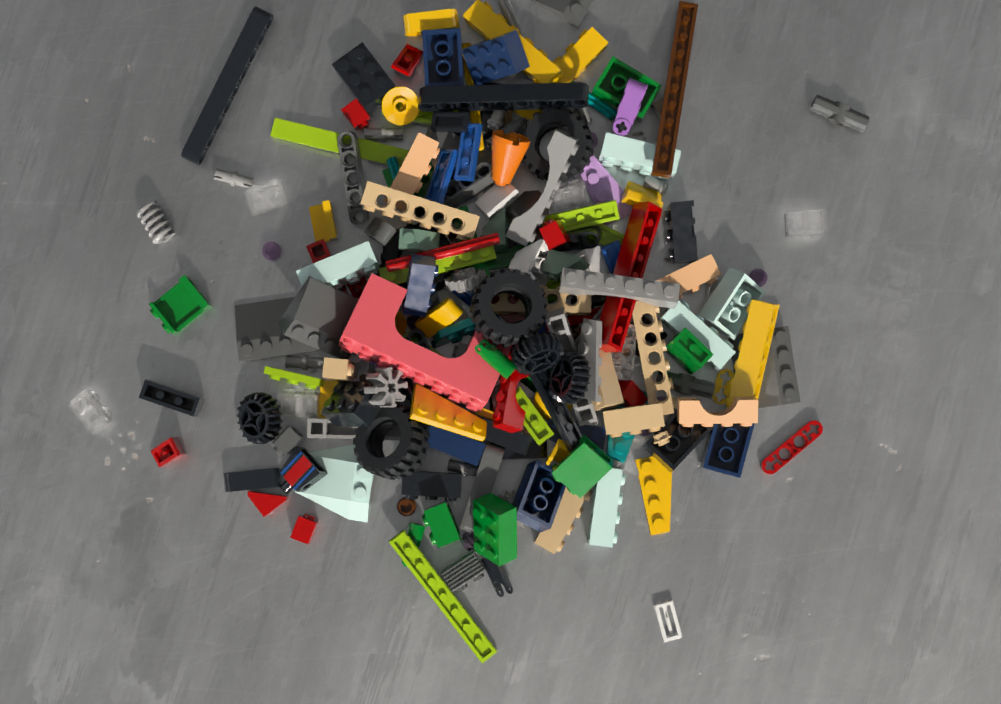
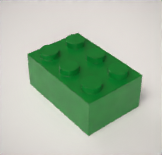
[592,56,662,122]
[473,493,517,566]
[422,501,462,548]

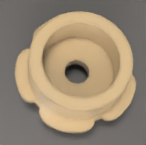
[653,430,672,446]

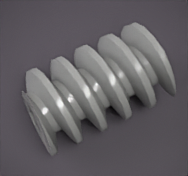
[137,200,176,244]

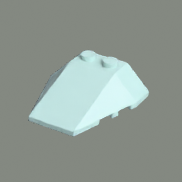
[294,445,374,522]

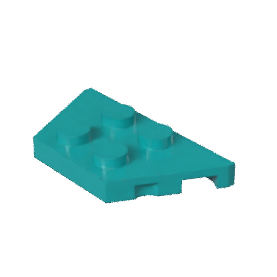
[430,314,500,349]

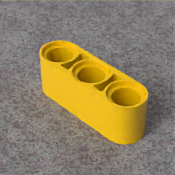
[403,9,459,37]
[414,297,463,338]

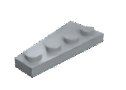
[577,318,602,402]

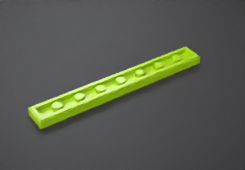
[270,118,409,167]
[388,529,497,663]

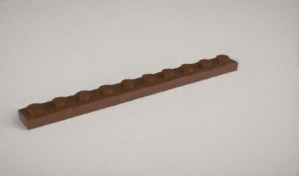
[651,1,698,179]

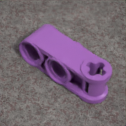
[613,78,648,136]

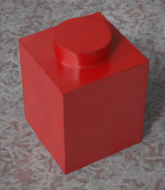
[341,99,371,131]
[539,218,570,250]
[290,513,318,544]

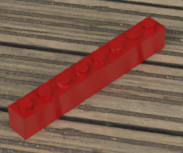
[599,201,663,353]

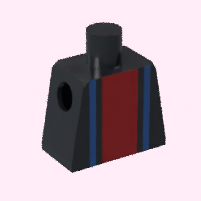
[280,447,328,494]

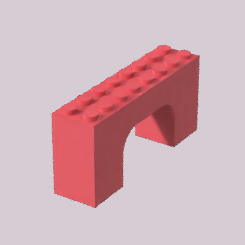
[338,273,513,412]

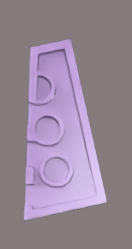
[579,155,633,226]

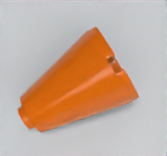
[492,130,530,186]

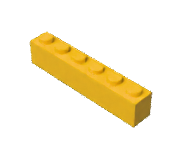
[463,0,563,83]
[512,27,609,123]
[726,299,780,408]

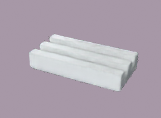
[653,599,683,642]

